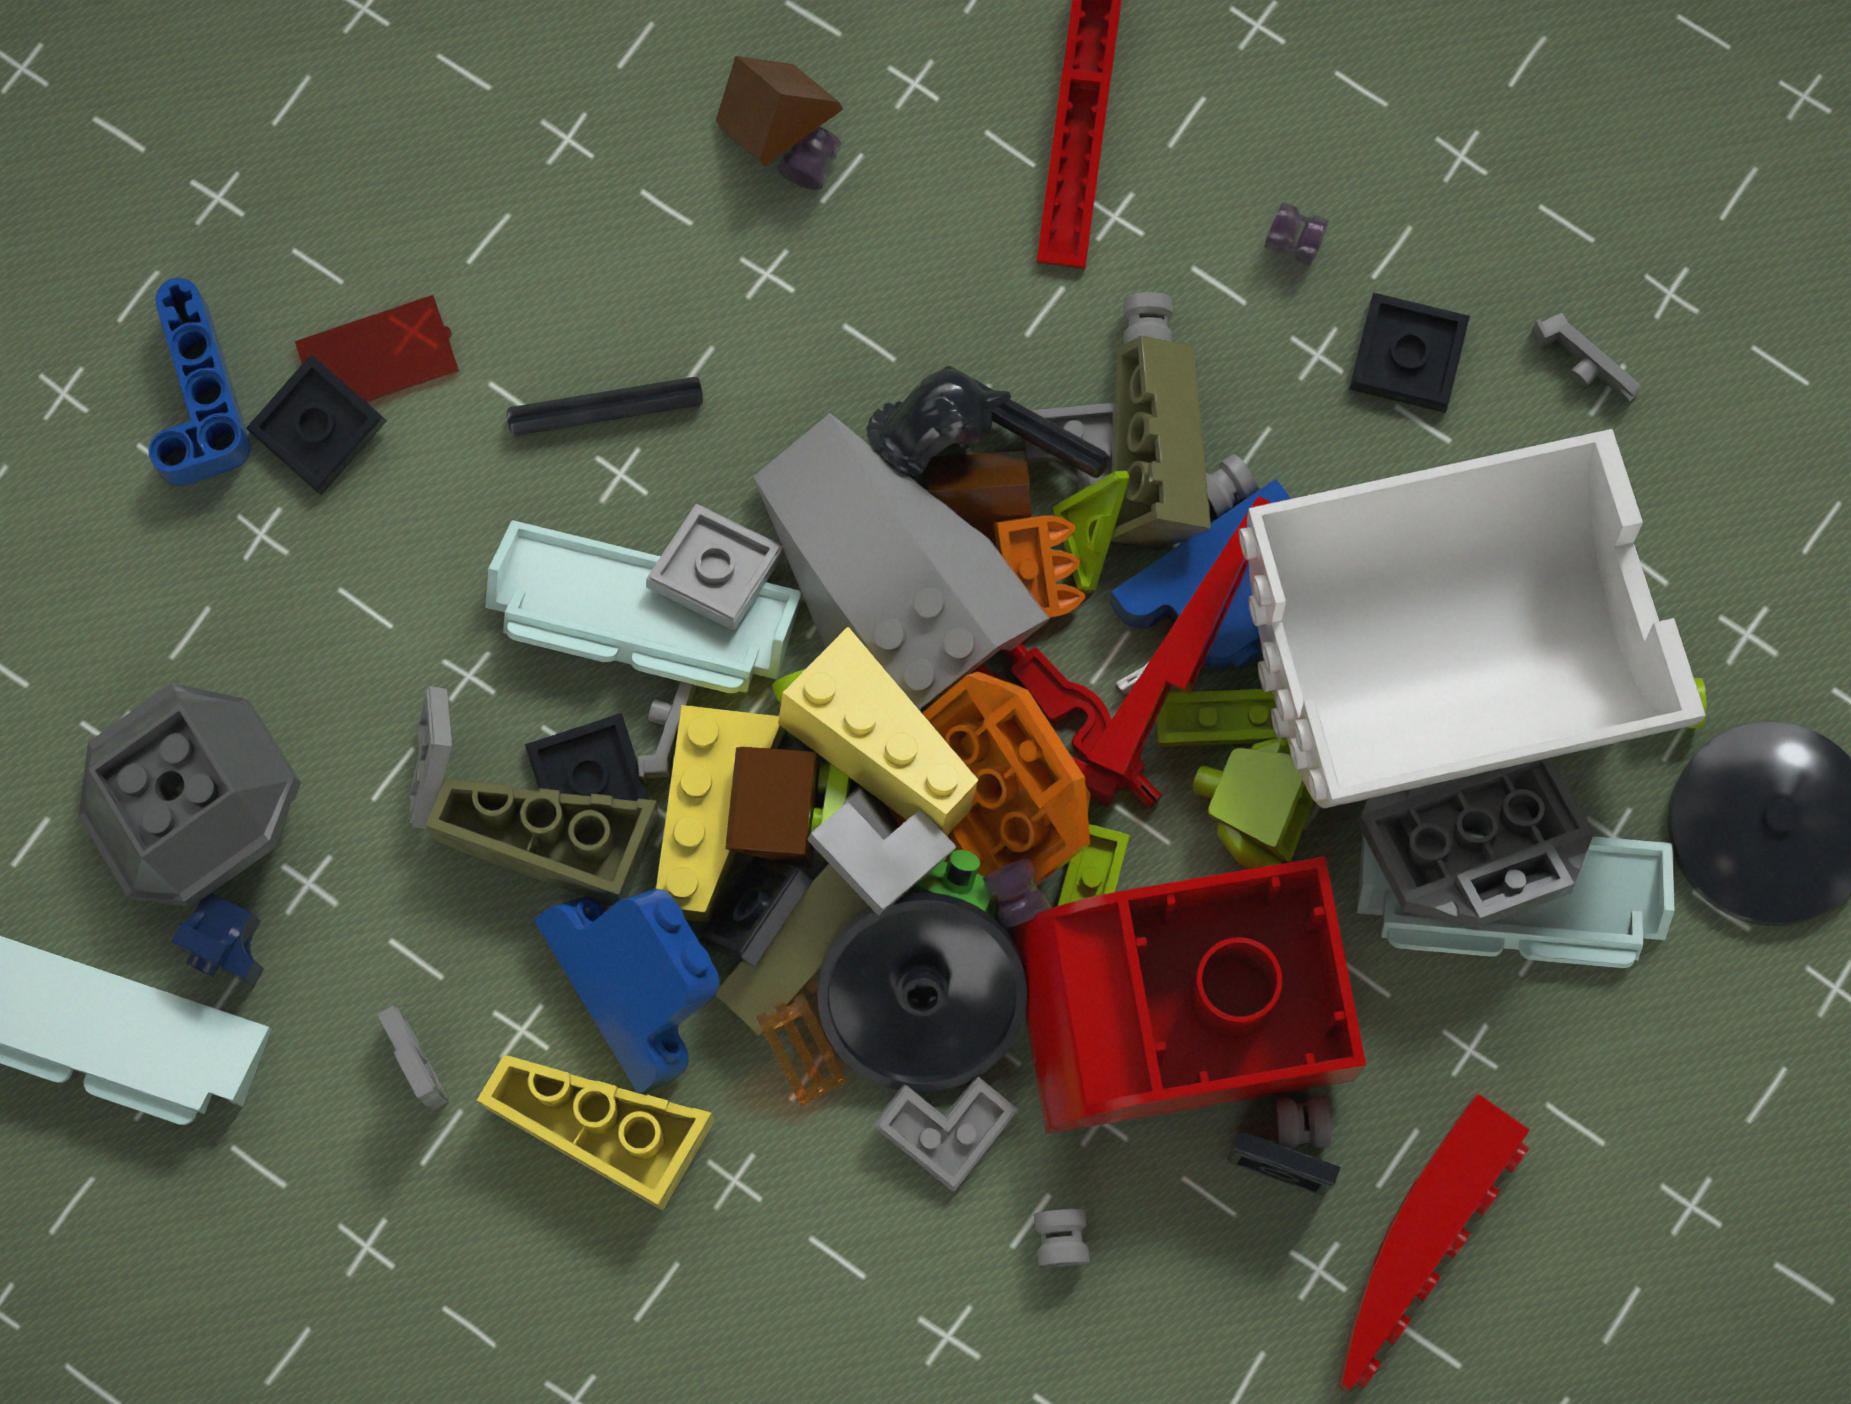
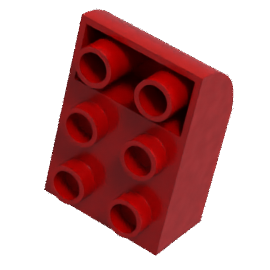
[1010,856,1366,1134]

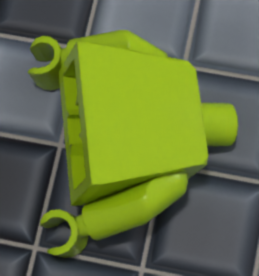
[1193,738,1315,869]

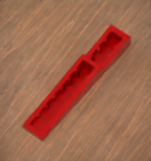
[1037,0,1122,269]
[1086,496,1271,780]

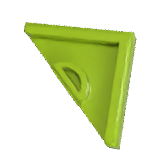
[1052,471,1129,593]

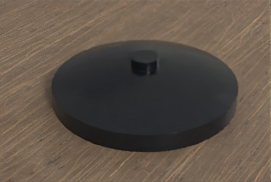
[1668,721,1851,926]
[818,892,1027,1092]

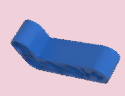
[148,278,251,486]

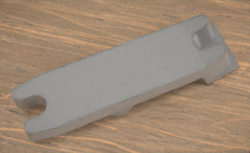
[1532,313,1641,402]
[638,681,697,783]

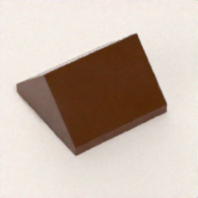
[716,56,843,166]
[926,450,1032,548]
[725,746,821,869]

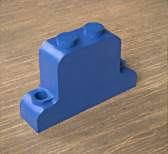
[1110,479,1290,670]
[534,889,719,1094]

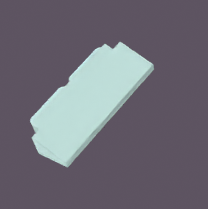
[485,520,802,693]
[1357,831,1675,968]
[0,936,272,1125]

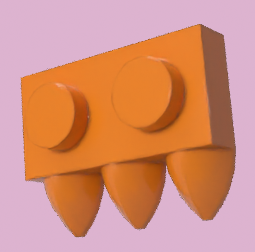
[993,515,1085,618]

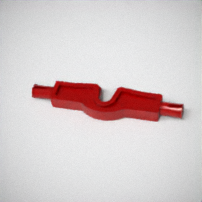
[1000,643,1163,810]

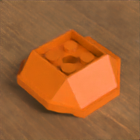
[885,672,1091,902]

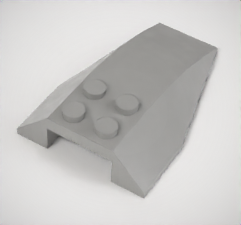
[753,413,1050,713]

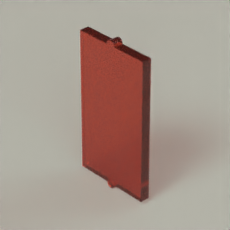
[295,295,459,402]

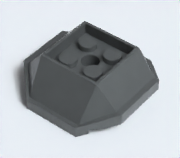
[78,683,301,907]
[1358,757,1594,928]

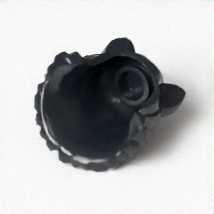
[866,369,1011,479]

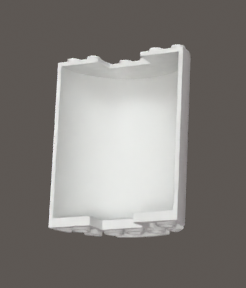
[1239,429,1706,808]

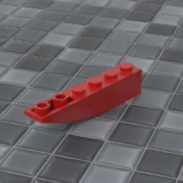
[1337,1093,1530,1392]

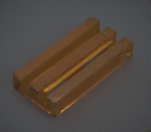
[756,993,847,1106]

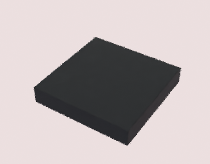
[1349,292,1470,413]
[246,354,388,495]
[525,713,650,819]
[700,856,813,967]
[1227,1131,1341,1196]

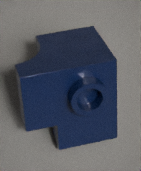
[171,893,264,987]

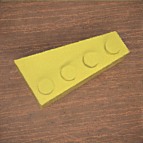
[778,627,978,836]
[656,705,786,923]
[477,1055,716,1211]

